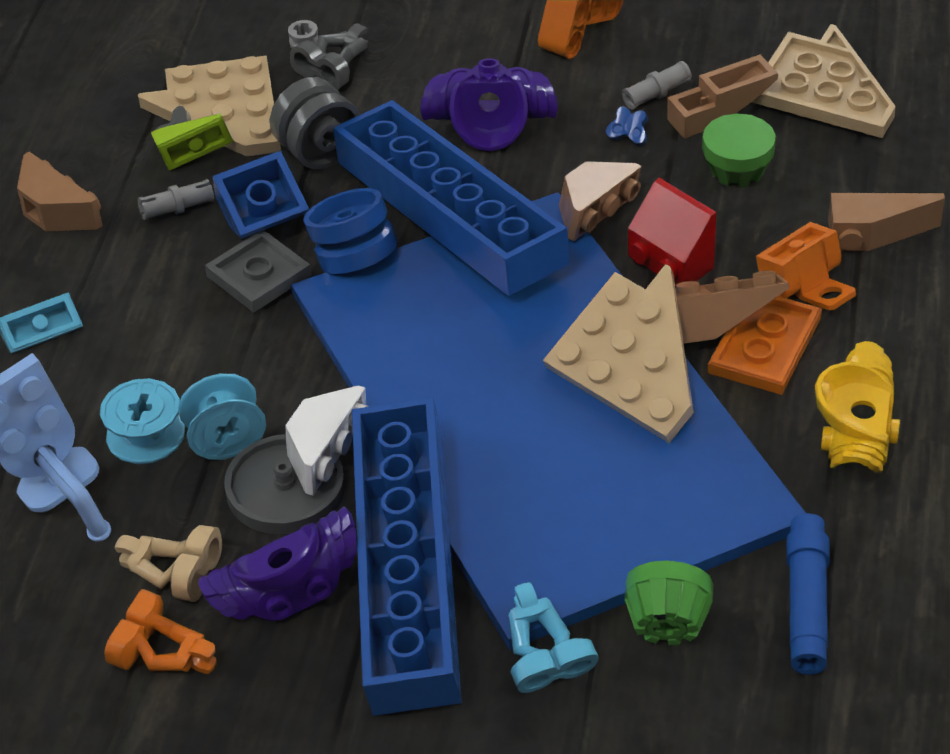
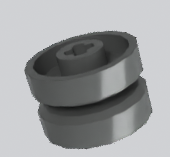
[269,77,361,170]

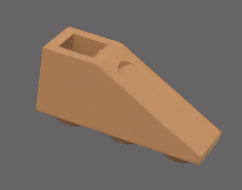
[676,271,789,343]

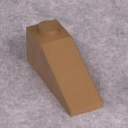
[828,193,945,251]

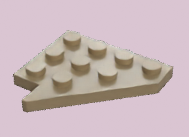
[752,24,896,138]
[138,56,281,156]

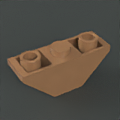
[17,152,103,232]
[559,162,642,241]

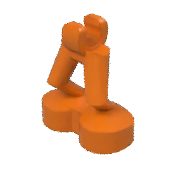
[104,589,217,674]

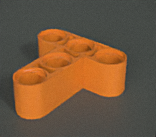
[538,0,623,59]

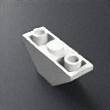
[285,385,369,496]

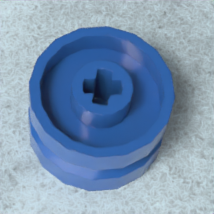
[303,188,398,274]

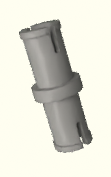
[622,61,692,110]
[138,179,214,220]

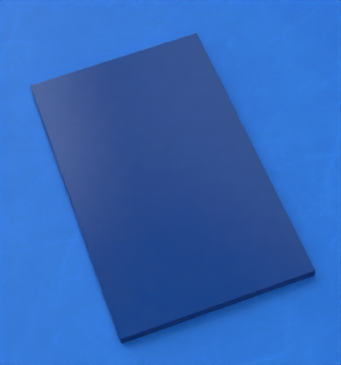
[291,192,805,650]

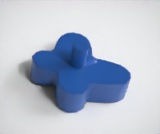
[606,106,648,146]

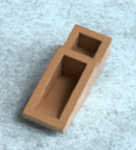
[667,54,778,139]

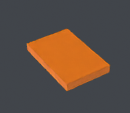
[708,296,822,395]

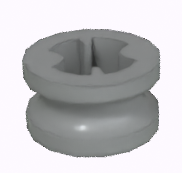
[288,20,318,48]

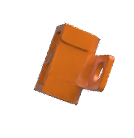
[756,222,856,311]

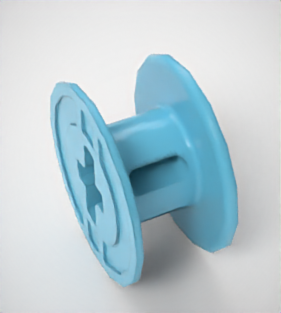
[178,373,266,460]
[100,378,185,464]

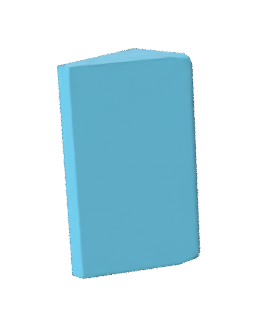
[0,292,83,354]

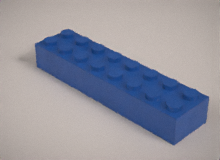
[333,100,570,296]
[352,397,462,716]

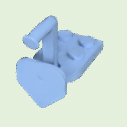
[0,353,111,542]

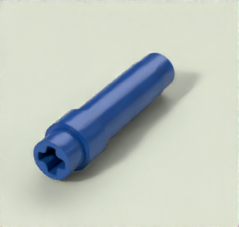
[786,513,830,675]

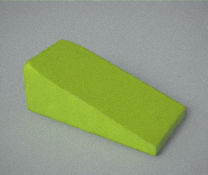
[151,113,233,171]

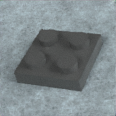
[205,230,312,313]

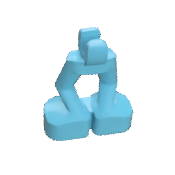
[508,582,599,693]

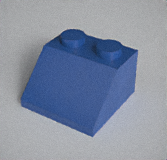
[212,150,309,239]

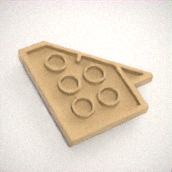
[543,264,694,443]

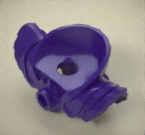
[420,58,558,151]
[198,507,357,621]

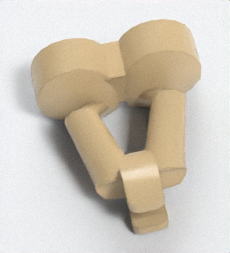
[115,525,222,602]

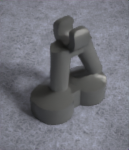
[290,23,368,90]

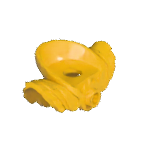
[815,341,900,473]

